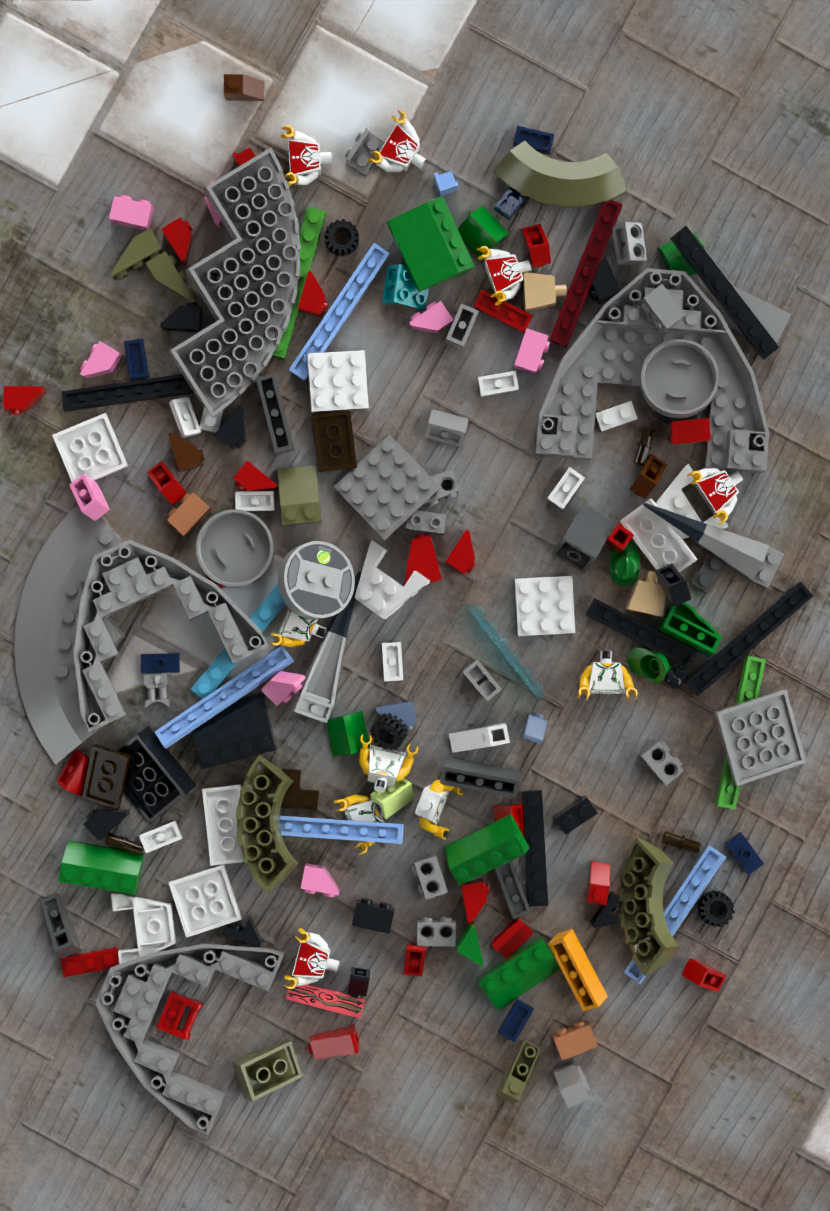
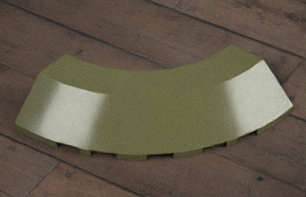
[493,141,627,208]
[236,755,299,894]
[618,837,679,976]

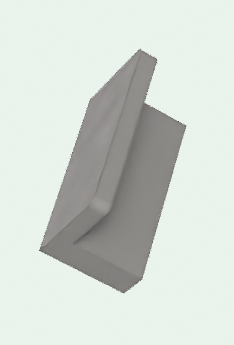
[425,410,468,447]

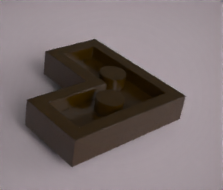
[281,768,319,810]

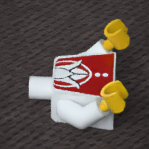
[368,110,426,172]
[281,125,332,187]
[476,246,532,306]
[687,468,743,525]
[284,928,339,989]

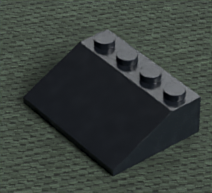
[192,693,278,769]
[118,726,197,823]

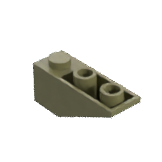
[110,228,164,280]
[146,251,197,304]
[496,1040,541,1105]

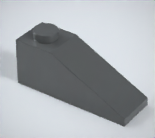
[40,893,81,958]

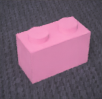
[109,195,155,231]
[513,328,550,375]
[69,474,110,521]

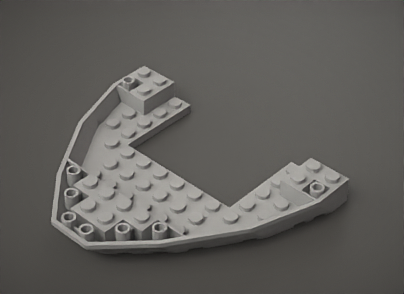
[534,268,769,473]

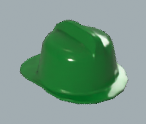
[609,541,641,586]
[628,647,671,683]

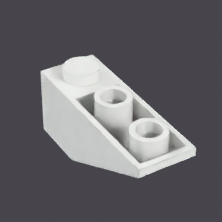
[449,722,510,753]

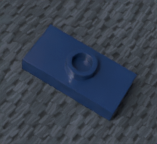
[513,125,555,155]
[494,187,528,220]
[124,338,150,380]
[141,653,180,673]
[725,832,764,875]
[498,998,534,1042]

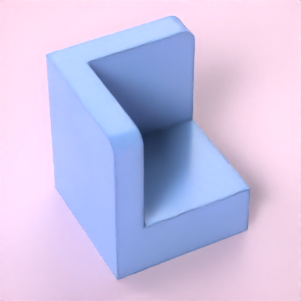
[433,171,458,197]

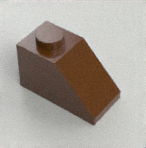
[224,74,264,101]
[168,433,205,472]
[630,454,667,499]

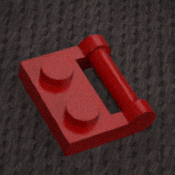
[156,991,203,1040]

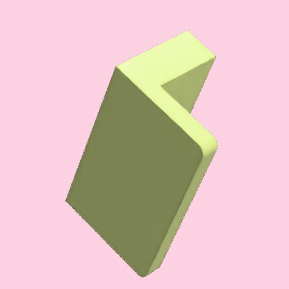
[370,778,414,819]

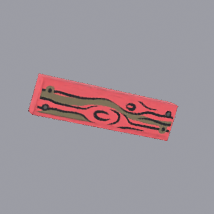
[286,984,365,1018]

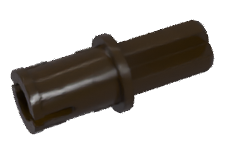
[634,427,656,466]
[662,831,701,853]
[105,832,144,855]

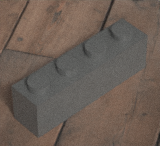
[256,373,295,455]
[440,757,520,798]

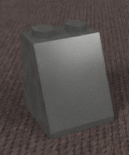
[552,504,615,573]

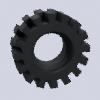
[324,219,359,257]
[370,713,408,750]
[697,890,735,927]

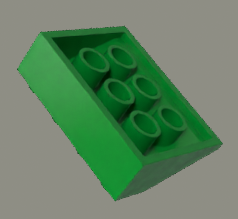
[386,197,475,292]

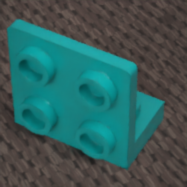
[382,264,429,310]

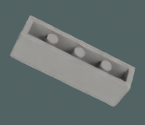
[553,1060,591,1108]

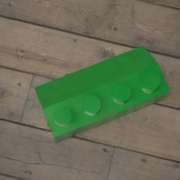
[445,814,530,886]
[58,840,145,895]
[477,935,561,1010]

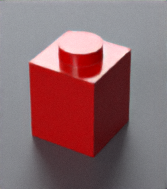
[605,523,634,554]

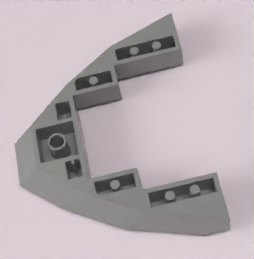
[73,540,268,732]
[95,944,285,1135]

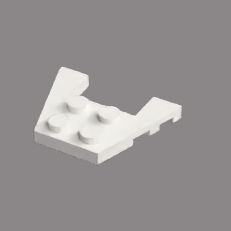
[655,464,729,539]
[354,540,430,619]
[111,893,176,964]

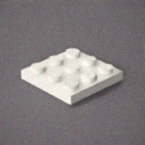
[307,350,369,412]
[52,413,129,482]
[515,576,575,636]
[169,864,242,938]

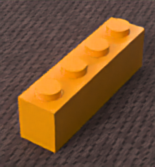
[548,929,608,1012]

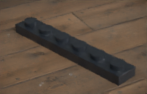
[585,598,697,666]
[522,790,548,907]

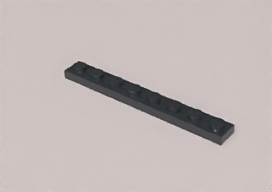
[669,226,779,360]
[61,374,194,412]
[684,582,813,696]

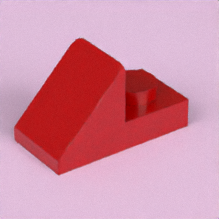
[403,944,426,976]

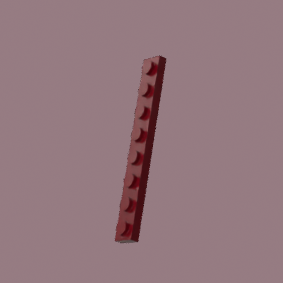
[549,200,623,348]

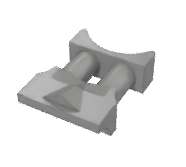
[143,673,171,708]

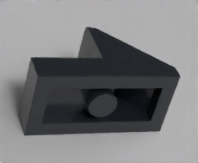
[590,891,622,928]
[223,916,262,947]

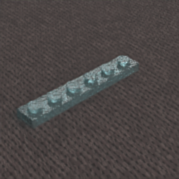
[468,604,545,700]

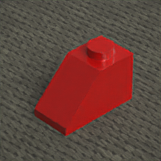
[161,217,193,265]
[522,224,551,268]
[298,271,328,318]
[3,386,46,415]
[233,460,278,492]
[147,461,187,505]
[445,529,476,574]
[585,861,610,905]
[461,879,490,923]
[682,958,727,992]

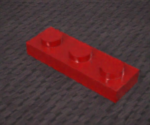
[473,289,533,334]
[60,947,119,977]

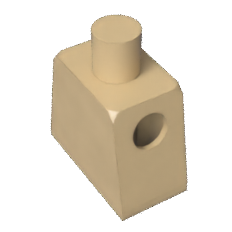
[523,272,567,312]
[625,571,665,617]

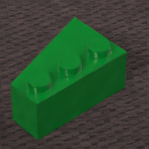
[658,602,722,657]

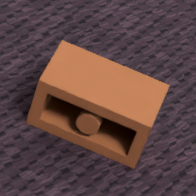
[167,492,212,537]
[552,1020,598,1061]

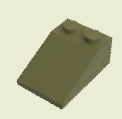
[278,465,322,526]
[232,1040,303,1102]

